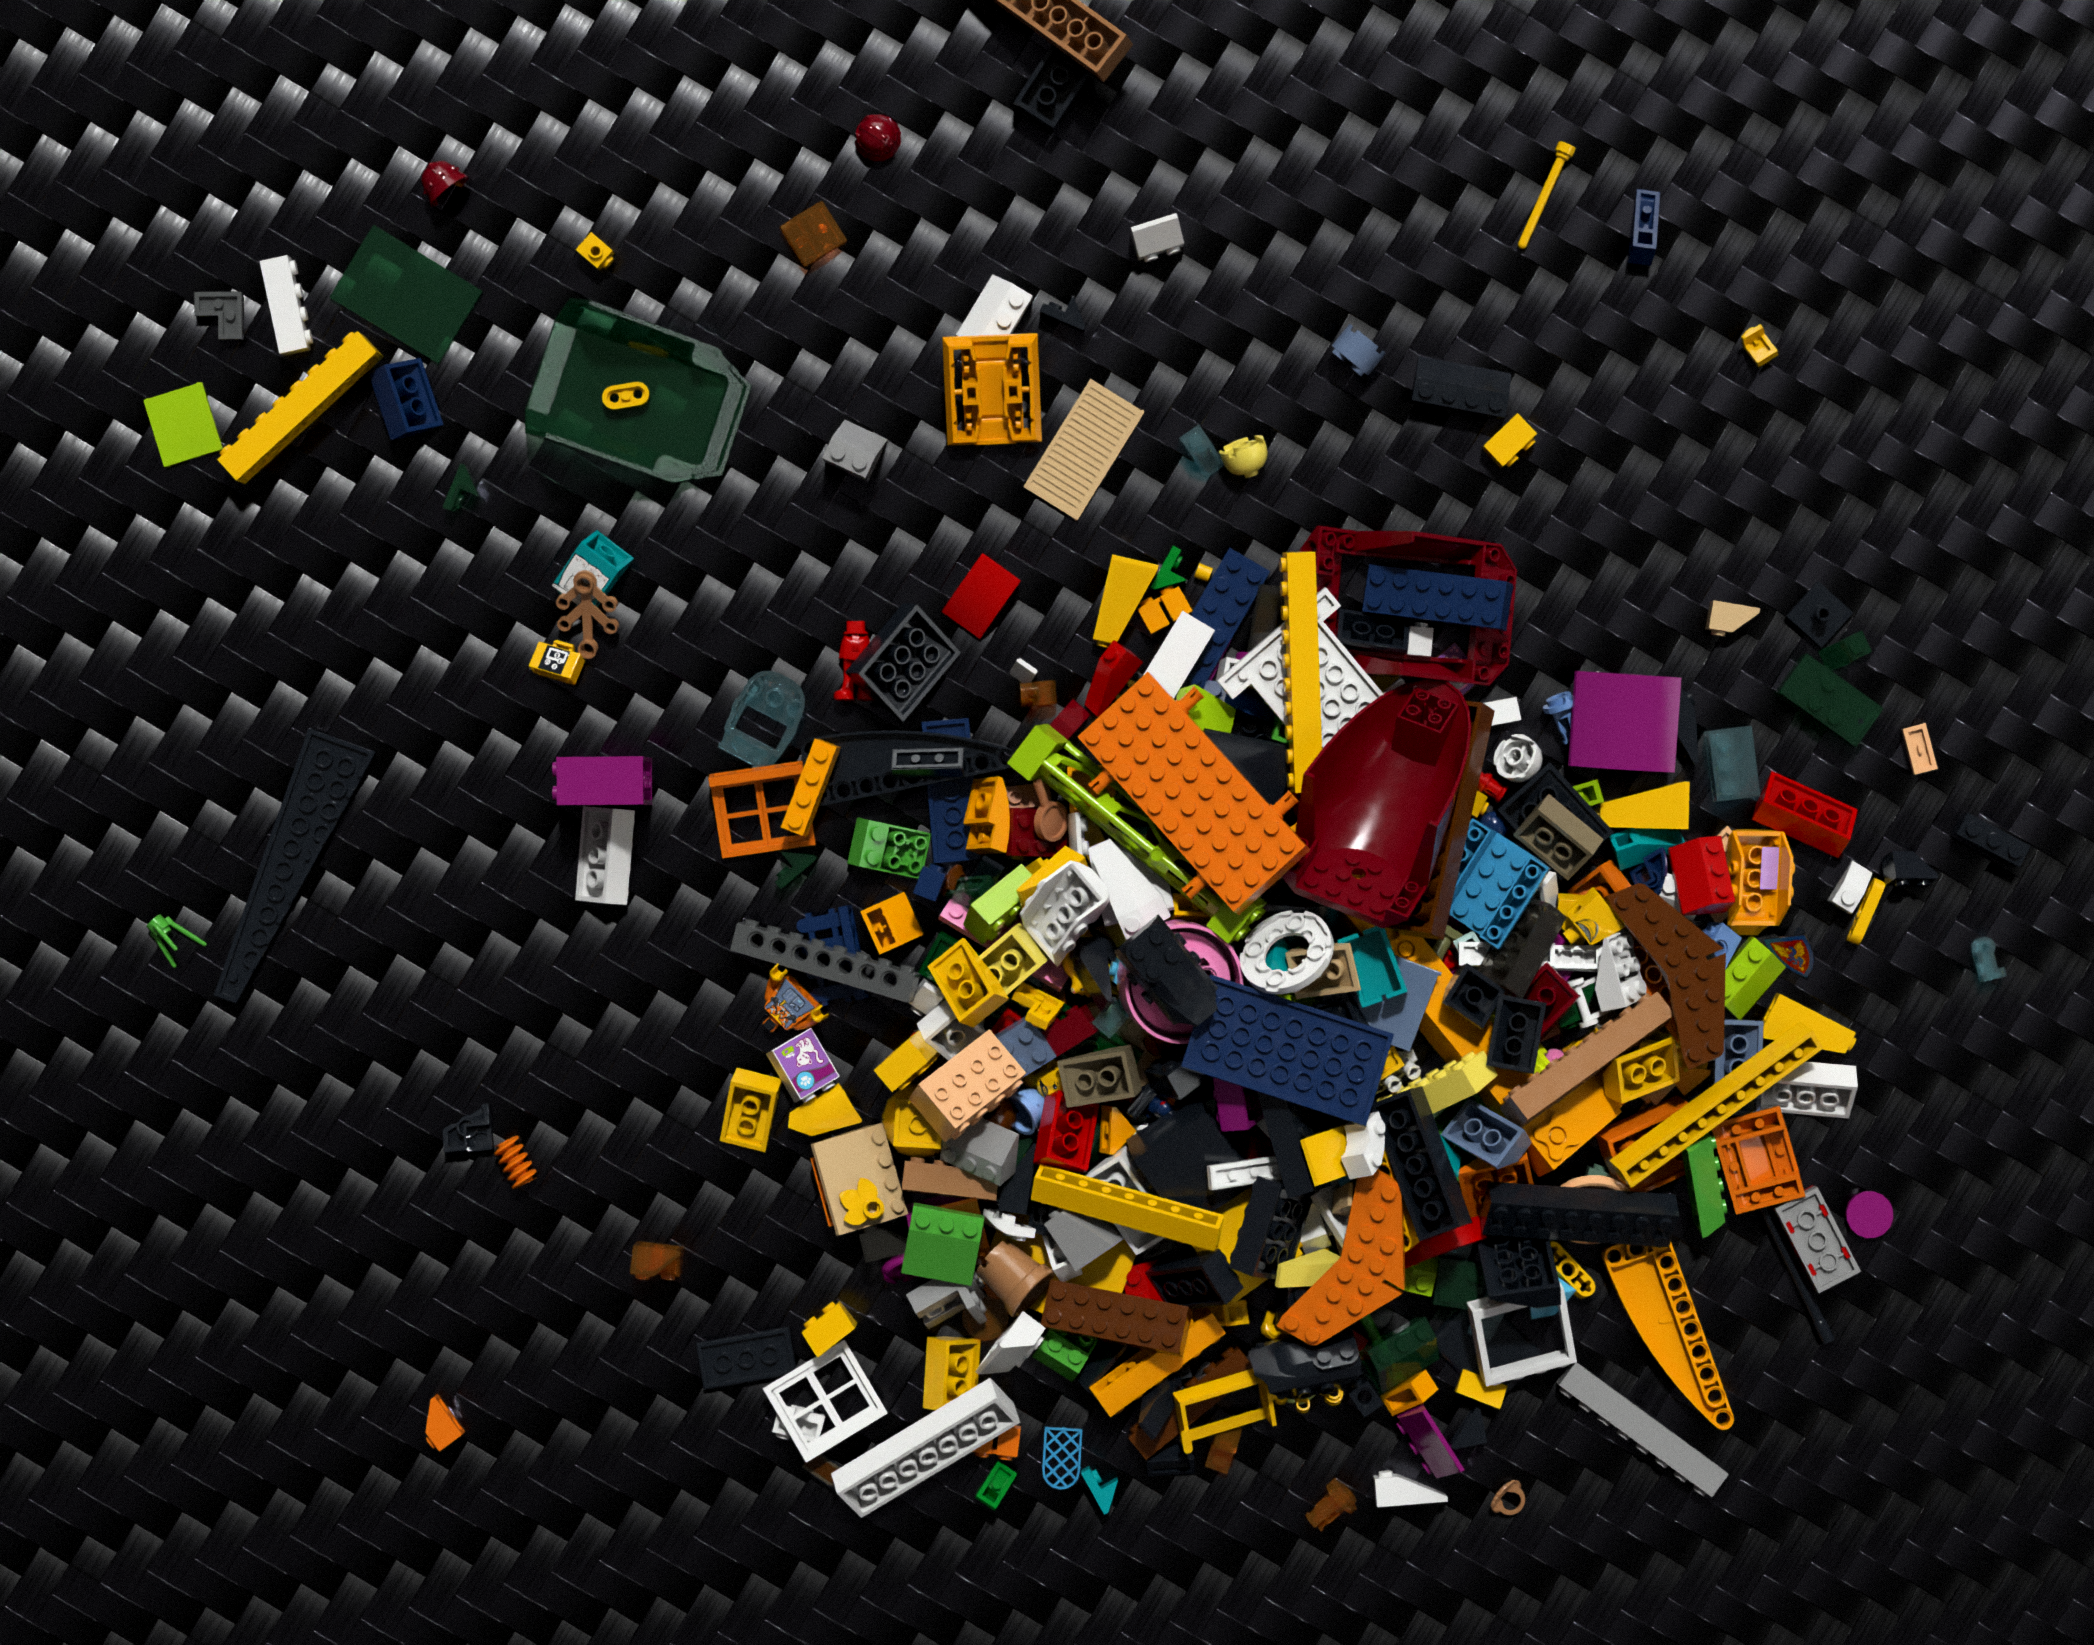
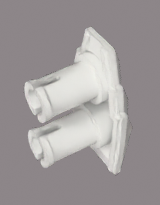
[1375,1048,1421,1095]

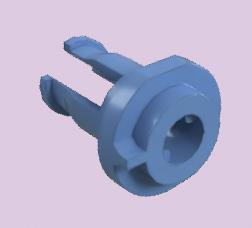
[1543,691,1573,744]

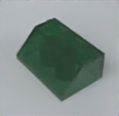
[1359,1317,1440,1394]

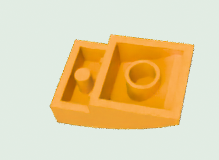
[963,776,1010,855]

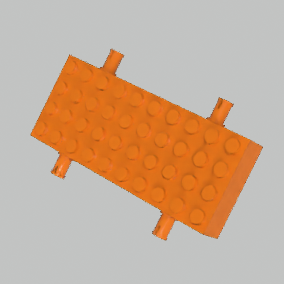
[1077,672,1310,915]

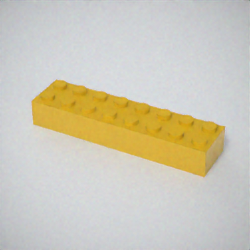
[217,331,384,484]

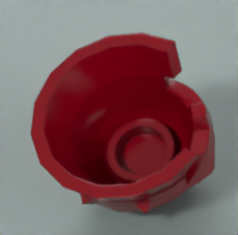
[854,114,901,161]
[421,161,469,207]

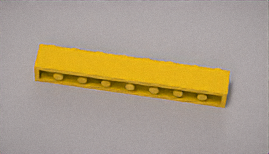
[1031,1164,1224,1251]

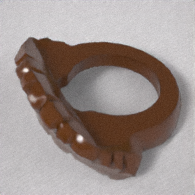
[941,864,966,898]

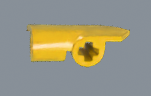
[788,1083,862,1136]

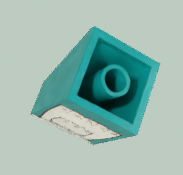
[552,530,634,607]

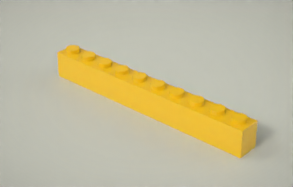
[1279,551,1322,793]
[1609,1022,1823,1188]

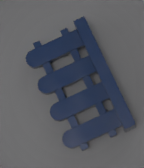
[797,905,870,1006]

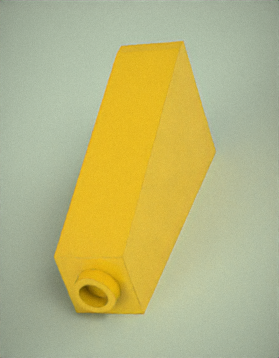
[1762,993,1856,1054]

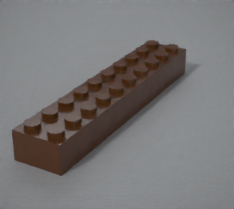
[1389,701,1495,940]

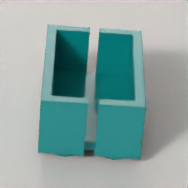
[1337,926,1408,1008]

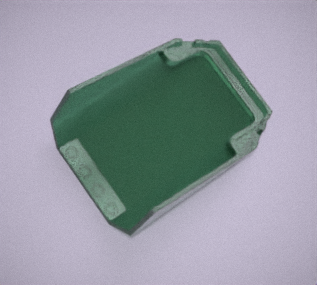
[525,298,752,483]

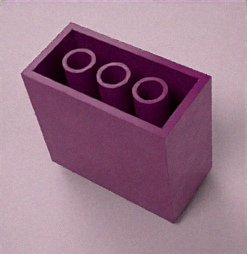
[552,756,652,806]

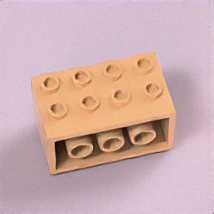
[909,1029,1026,1142]

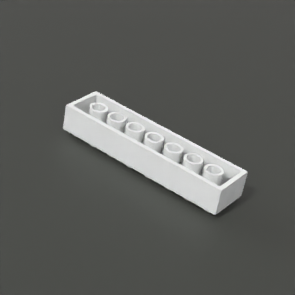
[831,1378,1020,1518]

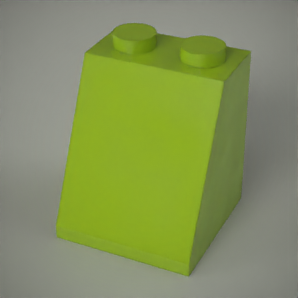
[1176,684,1236,733]

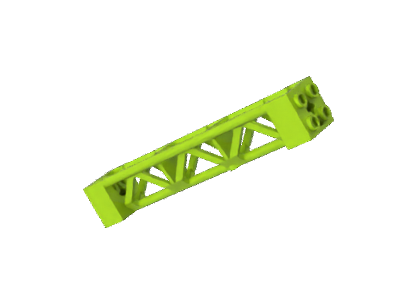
[1007,724,1267,944]

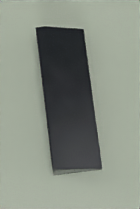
[892,748,964,779]

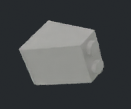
[822,420,888,482]
[1044,1208,1124,1271]

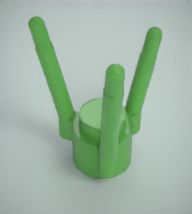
[146,914,207,968]

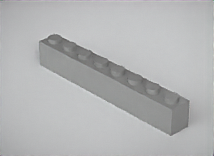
[1557,1362,1729,1497]

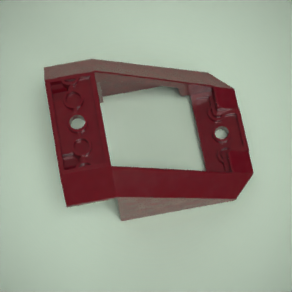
[1300,526,1517,686]

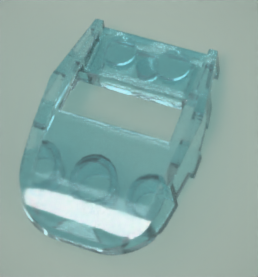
[718,671,805,767]

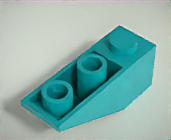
[1609,828,1685,870]

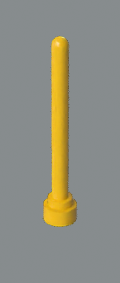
[1518,141,1576,249]

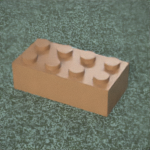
[902,1157,998,1203]

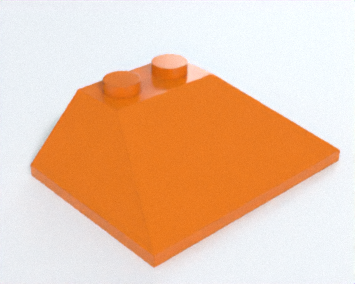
[1712,1105,1806,1215]

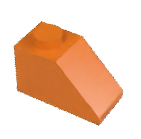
[425,1394,465,1451]

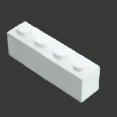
[260,255,313,356]

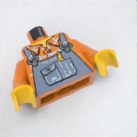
[763,963,829,1032]

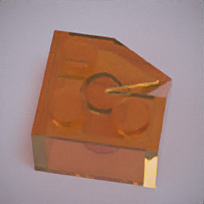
[630,1241,685,1280]

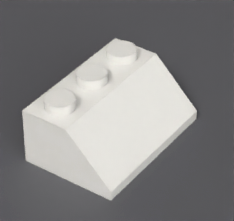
[956,274,1033,336]
[975,1311,1046,1375]

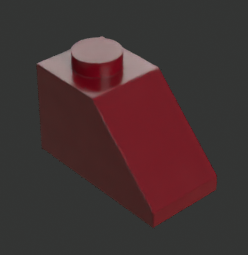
[1050,699,1091,740]

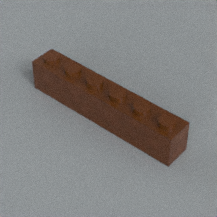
[1128,1346,1252,1460]

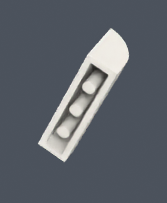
[1144,611,1215,698]

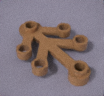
[556,570,619,659]

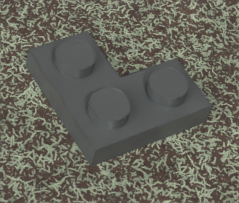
[194,292,244,340]

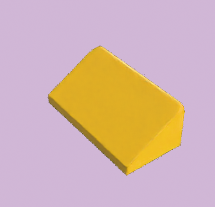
[1455,1369,1507,1409]

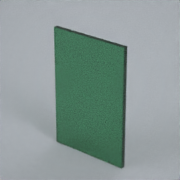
[330,225,483,364]

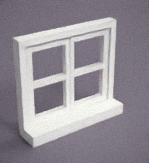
[763,1340,887,1462]

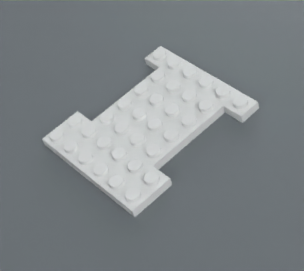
[1216,587,1406,749]

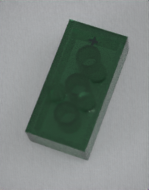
[1775,653,1884,748]

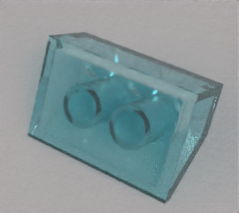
[1704,726,1760,802]

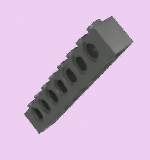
[730,919,920,1003]

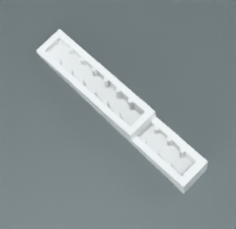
[1459,942,1602,972]

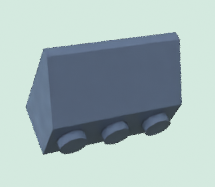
[1441,1098,1532,1169]

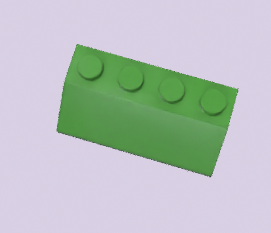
[1681,1132,1728,1238]

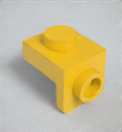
[1741,324,1778,368]

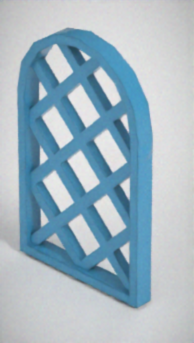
[1042,1427,1082,1490]

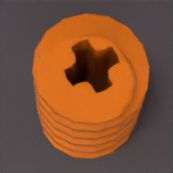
[494,1135,537,1189]

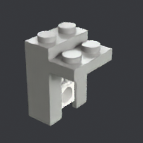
[906,1270,988,1329]

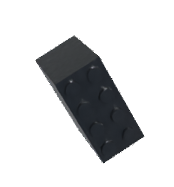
[1126,1093,1253,1212]

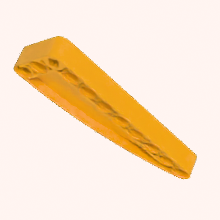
[1601,1242,1734,1430]

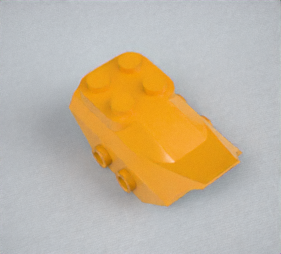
[1727,829,1795,935]

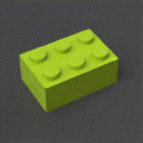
[963,864,1032,945]

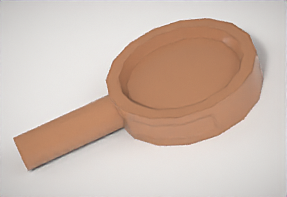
[1033,779,1068,842]

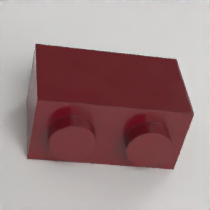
[1042,1004,1101,1057]

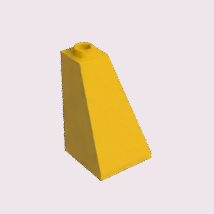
[1093,554,1159,648]
[1594,782,1690,829]

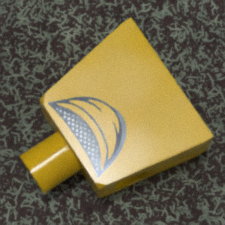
[1563,887,1624,945]

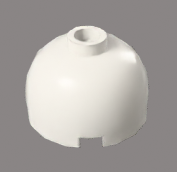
[1493,734,1542,783]

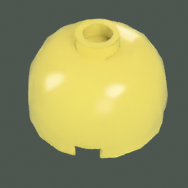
[1219,435,1268,478]

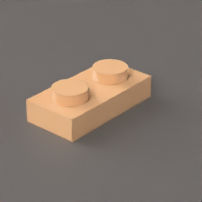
[1901,723,1938,775]

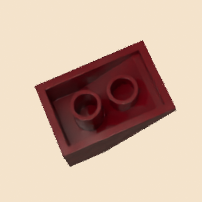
[1512,962,1581,1041]

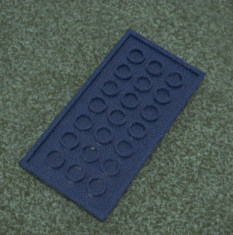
[1181,974,1394,1126]

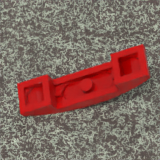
[1405,1216,1487,1269]

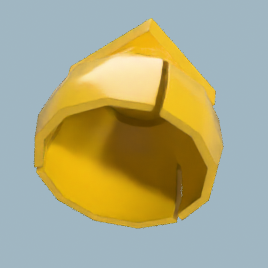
[882,1083,942,1158]

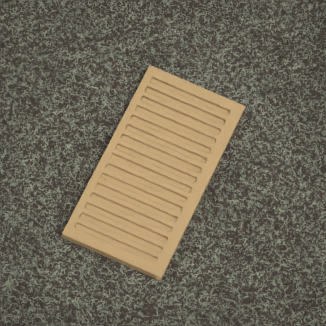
[1023,379,1145,521]

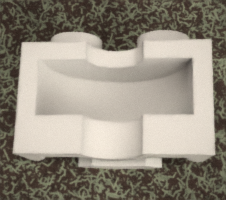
[772,1405,825,1443]

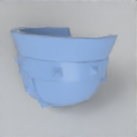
[1009,1087,1045,1135]

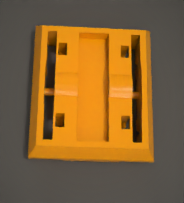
[942,333,1042,445]

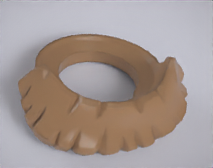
[1490,1480,1525,1515]

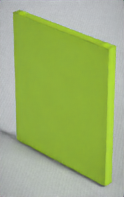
[143,382,223,467]

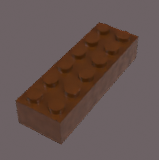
[1041,1279,1193,1357]

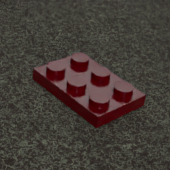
[1006,808,1068,857]

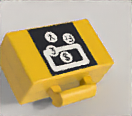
[529,640,585,685]

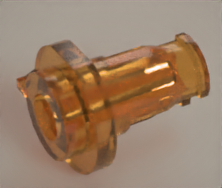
[1305,1478,1357,1532]

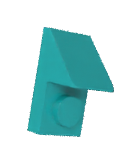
[1081,1466,1118,1515]

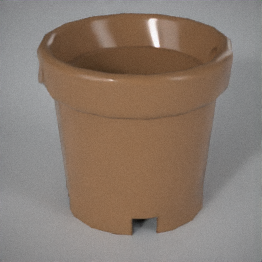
[976,1239,1055,1318]

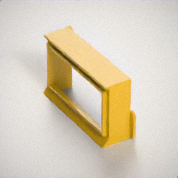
[1172,1368,1277,1454]

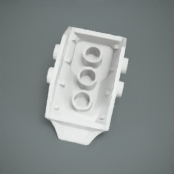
[1020,860,1110,967]

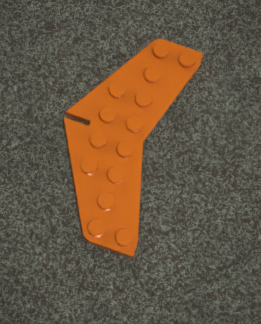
[1277,1169,1406,1346]

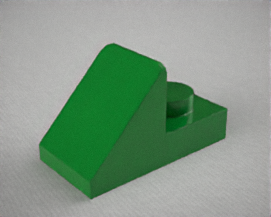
[1150,546,1187,591]
[975,1461,1017,1511]

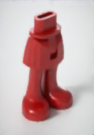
[834,621,874,701]

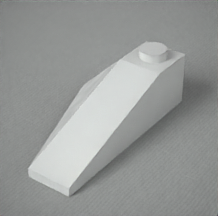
[1088,839,1171,940]

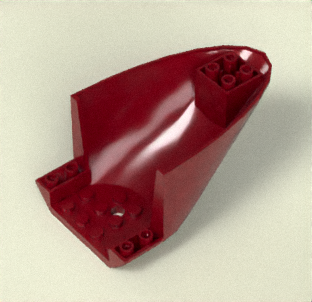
[1282,679,1472,929]

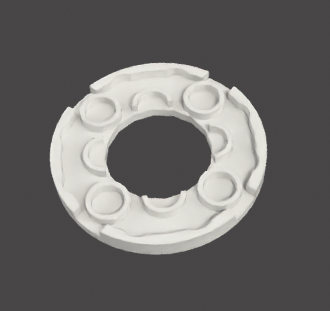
[1240,910,1334,994]

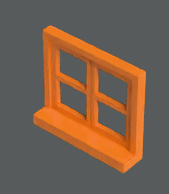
[708,761,816,858]

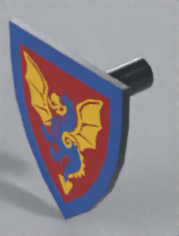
[1764,927,1815,978]

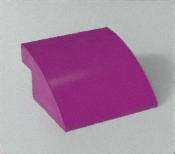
[1568,671,1682,773]

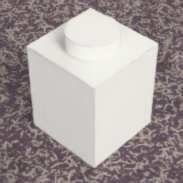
[1406,622,1434,657]

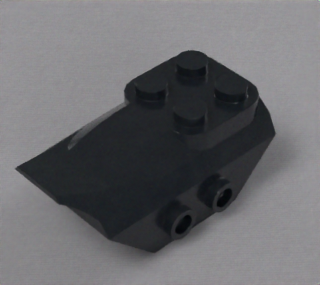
[1114,914,1218,1027]
[1248,1326,1362,1399]

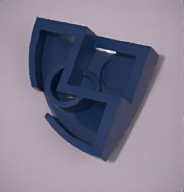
[1629,847,1668,895]

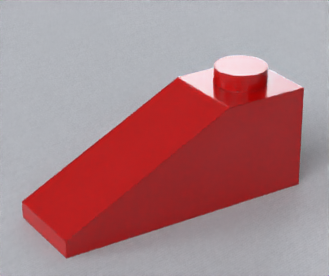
[1084,640,1143,717]

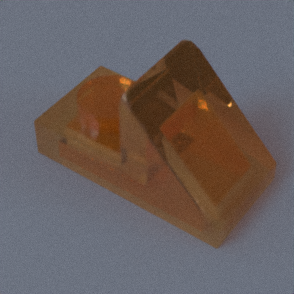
[1205,1427,1242,1474]

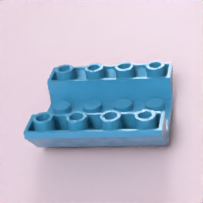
[1449,818,1551,949]

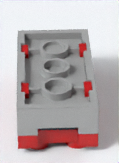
[1771,1185,1861,1293]

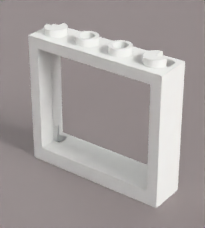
[1466,1281,1577,1386]

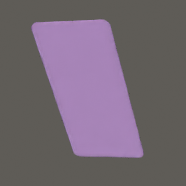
[1760,847,1779,889]

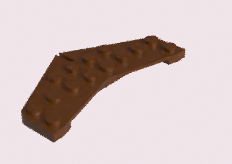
[1603,883,1726,1072]

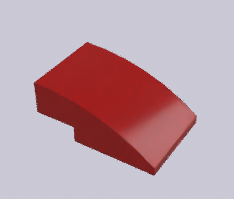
[942,553,1021,639]

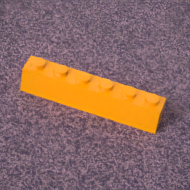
[1089,1307,1226,1417]

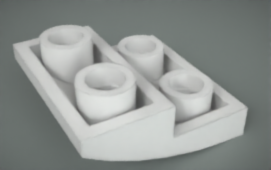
[1068,812,1089,858]

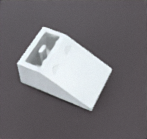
[1595,928,1647,1012]

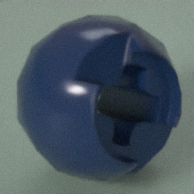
[1479,811,1509,837]

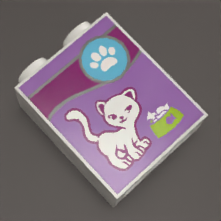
[766,1028,840,1103]

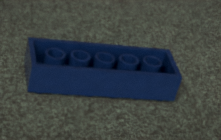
[1362,564,1513,631]

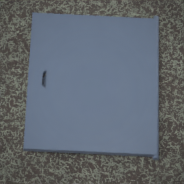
[1321,936,1442,1052]

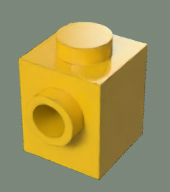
[576,232,615,271]

